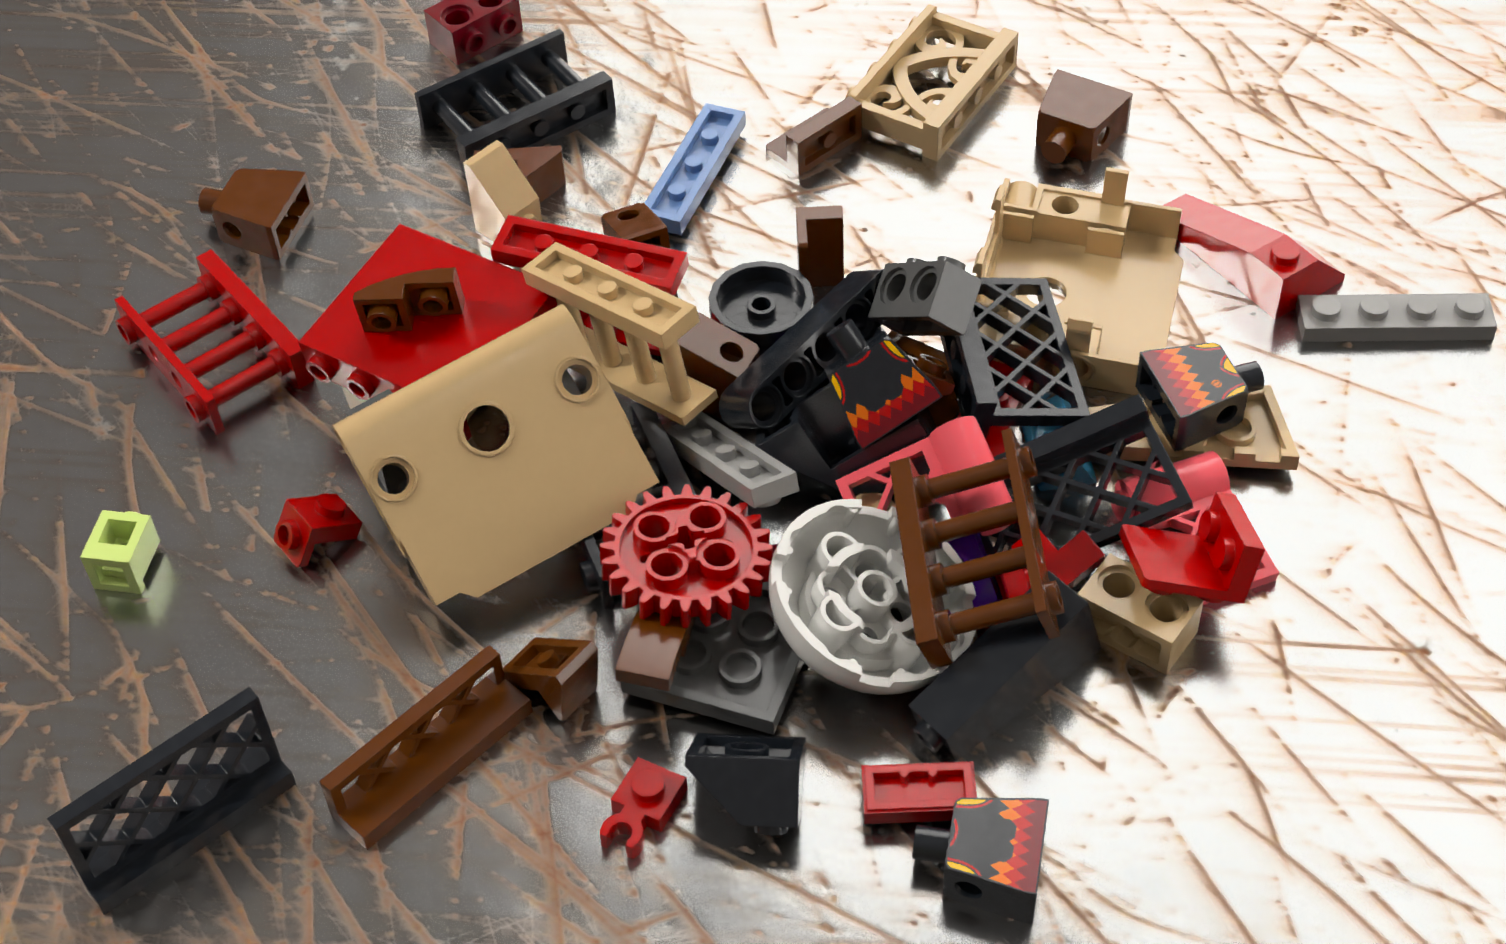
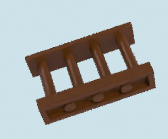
[889,428,1065,669]

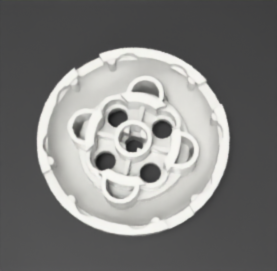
[768,499,976,695]

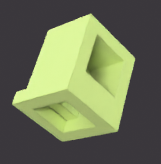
[80,510,160,594]

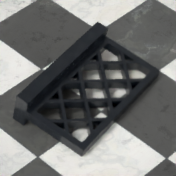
[940,277,1090,438]
[979,394,1193,555]
[47,687,296,915]

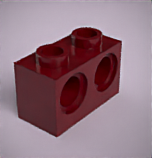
[424,0,523,66]

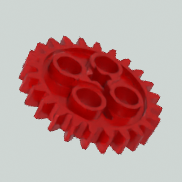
[600,484,773,628]

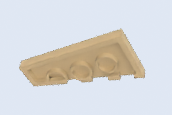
[1088,384,1300,470]

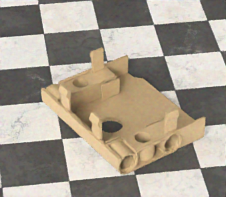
[972,167,1184,396]
[331,304,659,606]

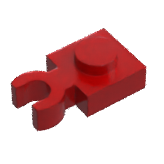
[600,757,688,859]

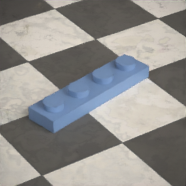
[645,103,746,235]

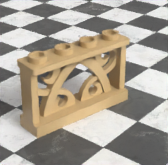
[845,4,1019,161]

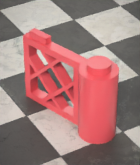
[835,416,1012,542]
[1111,451,1279,605]

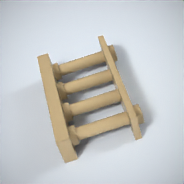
[521,242,718,426]

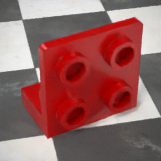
[1119,491,1265,604]

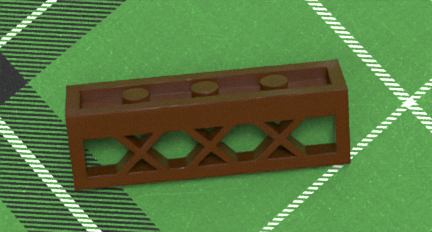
[319,645,533,850]

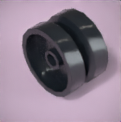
[708,261,814,357]

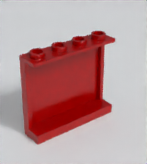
[298,224,558,441]

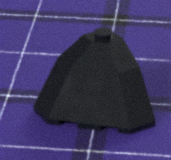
[755,325,937,493]

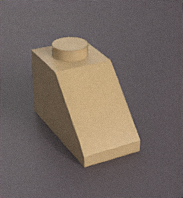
[463,140,542,242]

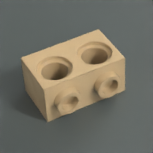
[1078,553,1204,675]

